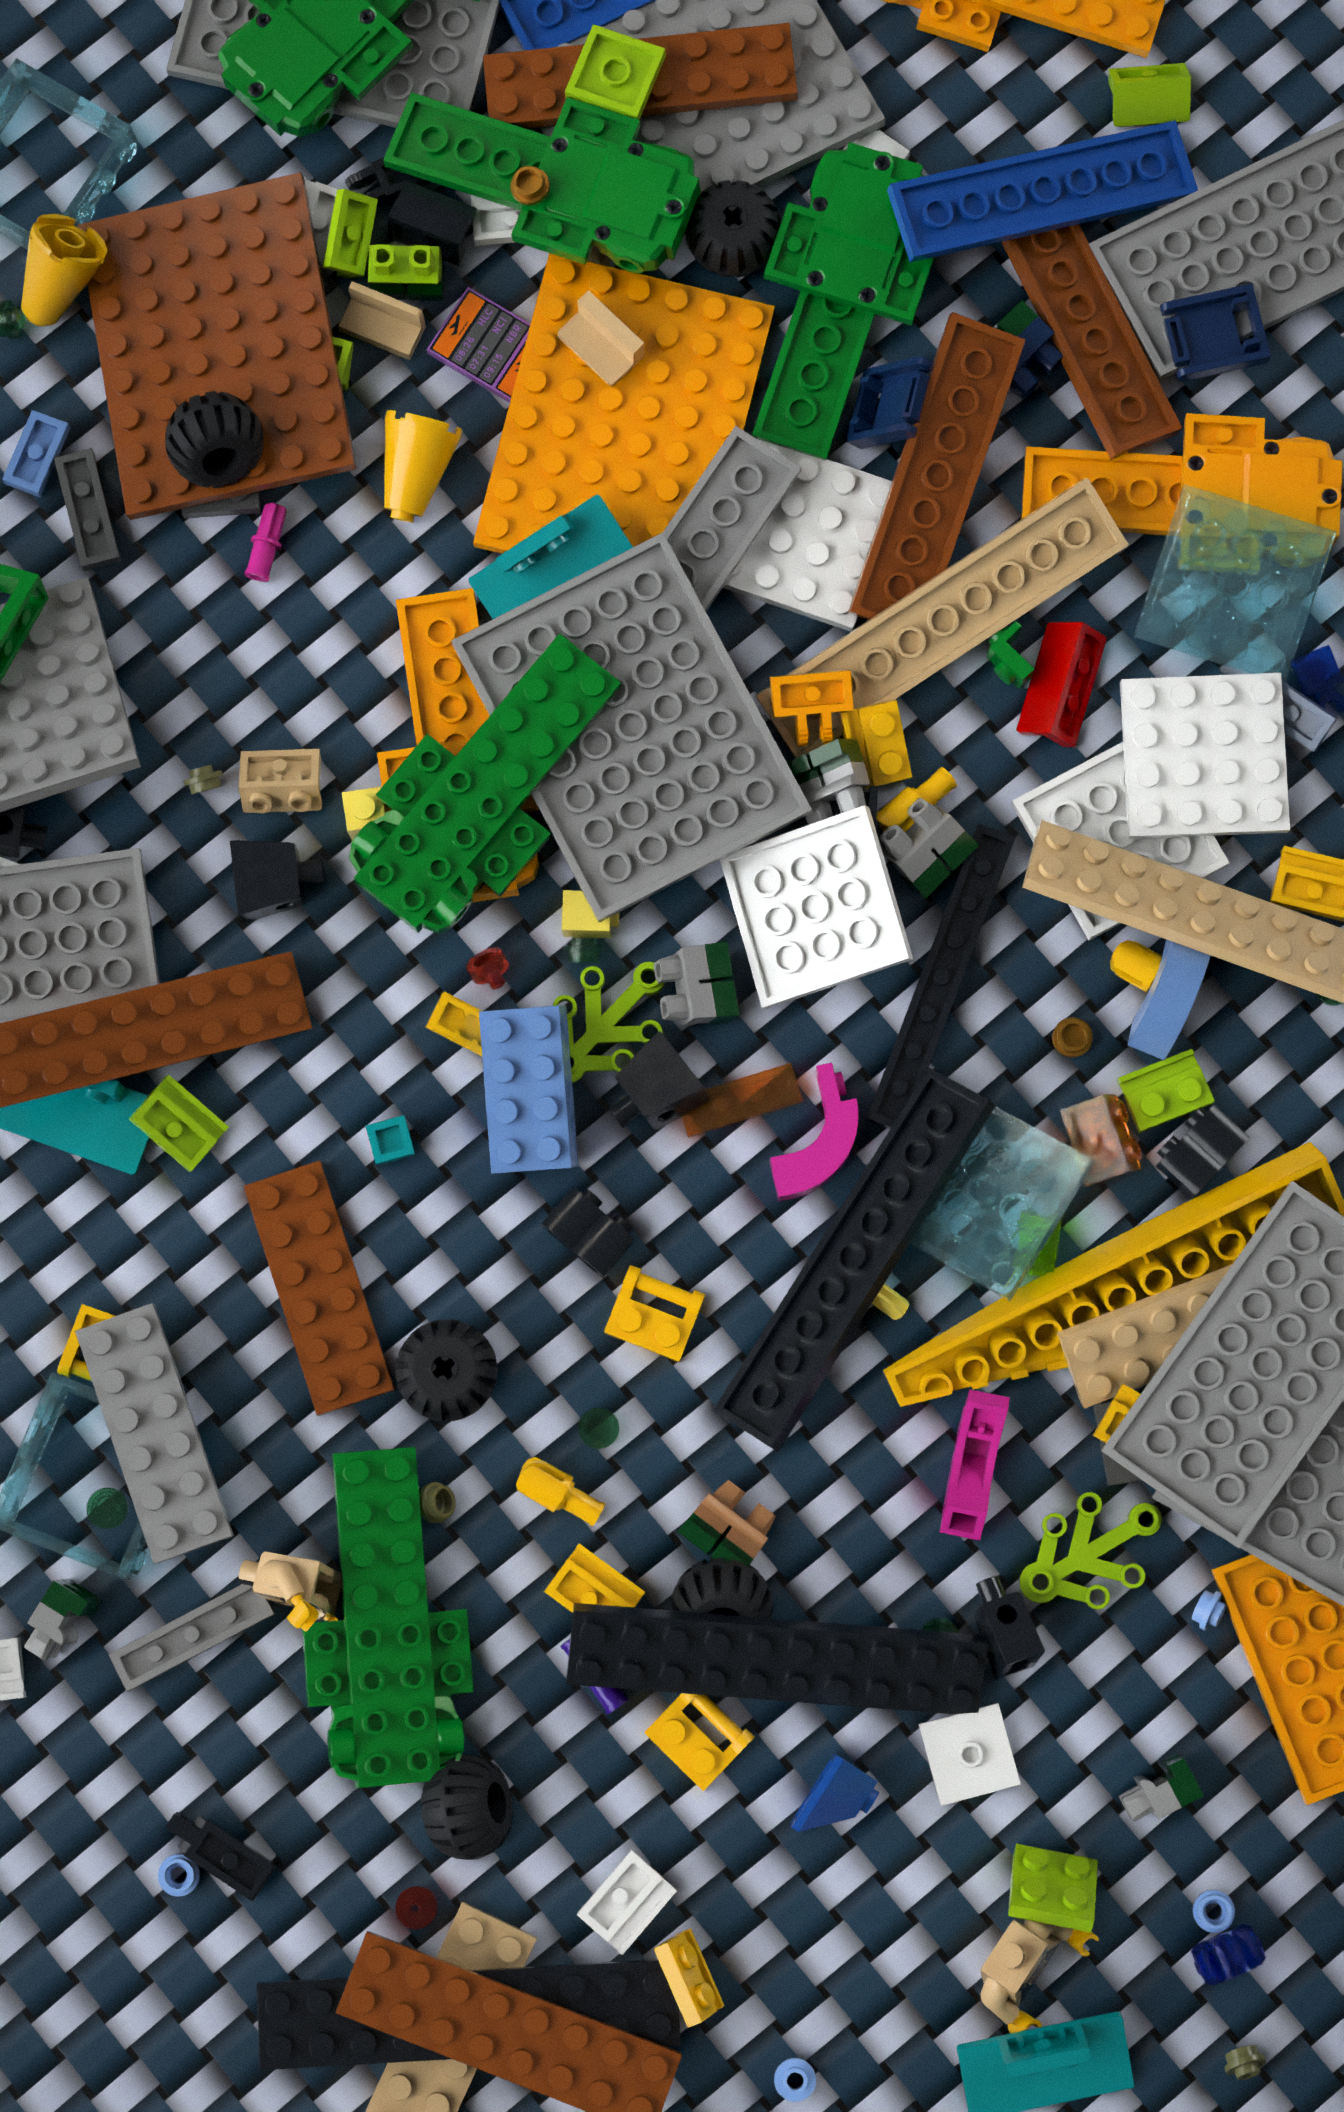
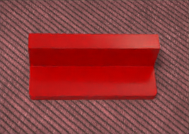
[1016,622,1107,748]

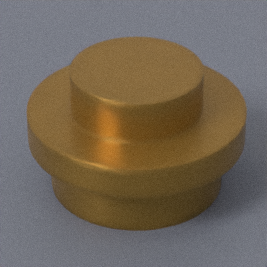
[510,166,550,206]
[1052,1017,1093,1058]

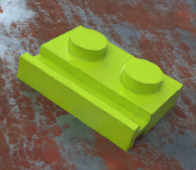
[1117,1049,1215,1133]
[129,1075,229,1172]

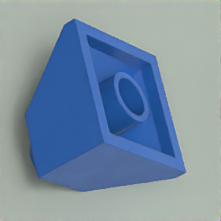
[790,1753,879,1832]

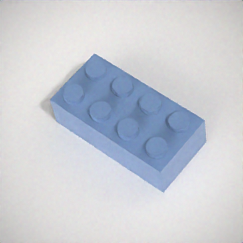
[479,1005,578,1174]

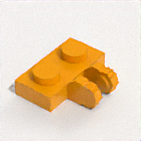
[770,670,854,747]

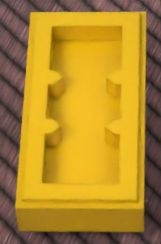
[425,991,482,1057]

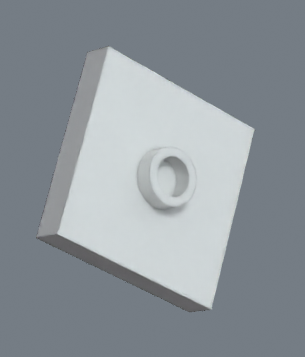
[918,1703,1021,1806]

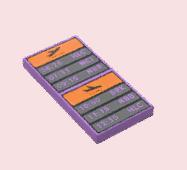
[427,287,530,403]

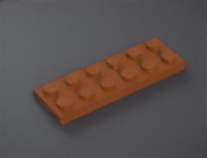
[243,1160,395,1416]

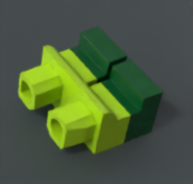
[368,244,445,301]

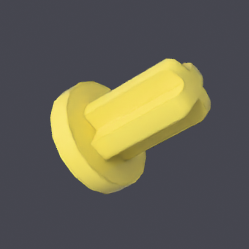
[872,1283,909,1320]

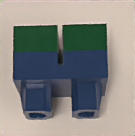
[994,300,1063,400]

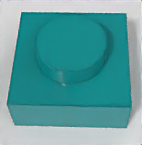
[366,1115,416,1166]

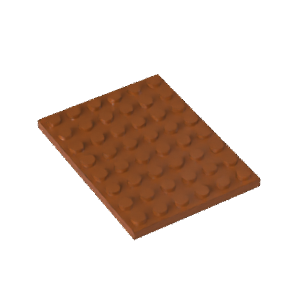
[77,172,357,520]

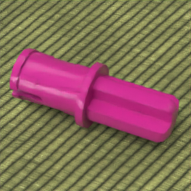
[244,503,287,582]

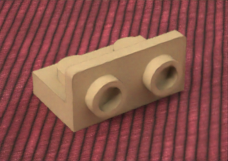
[238,749,322,813]

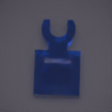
[1289,645,1344,712]

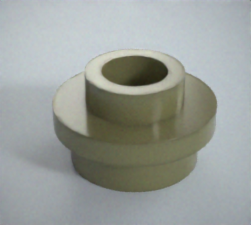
[183,764,223,794]
[419,1482,456,1524]
[1224,2045,1266,2080]

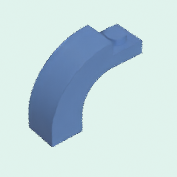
[1127,940,1211,1060]

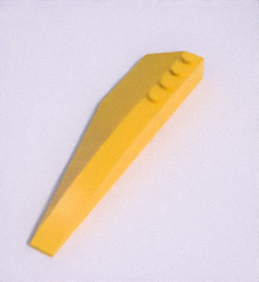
[883,1142,1344,1407]

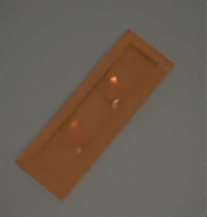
[682,1063,803,1138]

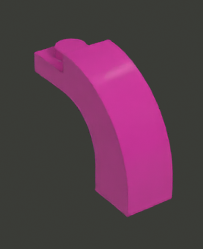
[770,1062,858,1202]
[940,1389,1010,1541]

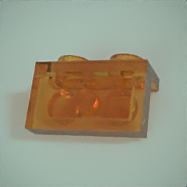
[1060,1094,1142,1187]

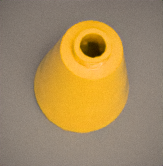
[21,214,108,327]
[384,410,463,523]

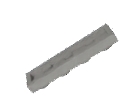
[109,1584,276,1692]

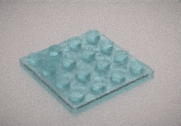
[1133,484,1337,683]
[910,1107,1094,1301]

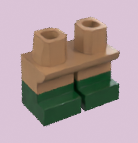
[678,1480,776,1567]

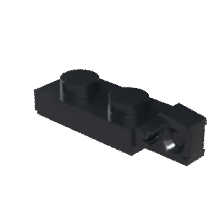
[165,1812,277,1901]

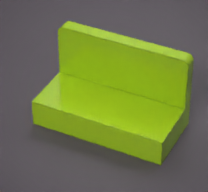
[1108,63,1191,127]
[323,189,378,279]

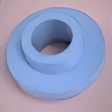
[1192,1590,1227,1631]
[158,1854,200,1896]
[1193,1890,1235,1933]
[774,2058,816,2102]

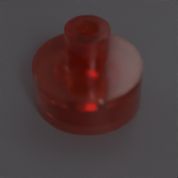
[466,947,509,990]
[395,1885,438,1929]

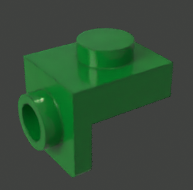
[987,621,1034,689]

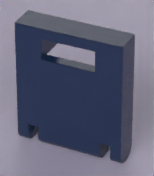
[1160,283,1271,381]
[846,356,933,449]

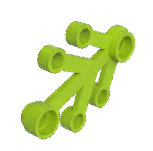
[553,962,665,1084]
[1019,1492,1162,1610]

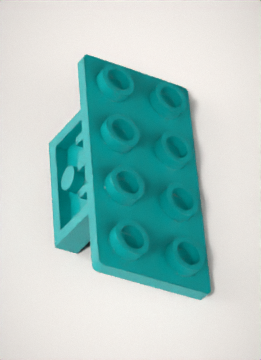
[468,495,633,619]
[0,1080,150,1175]
[956,2011,1134,2112]

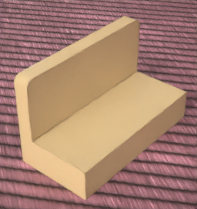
[338,281,426,360]
[558,290,644,387]

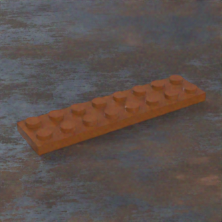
[483,23,797,129]
[1001,224,1182,460]
[848,312,1025,620]
[0,951,312,1108]
[336,1931,682,2112]

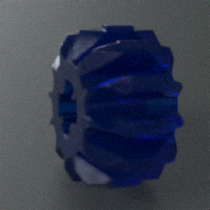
[1191,1924,1266,1986]

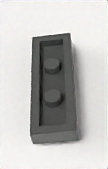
[54,448,122,571]

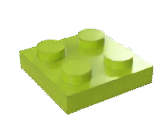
[565,24,666,120]
[1008,1843,1098,1933]

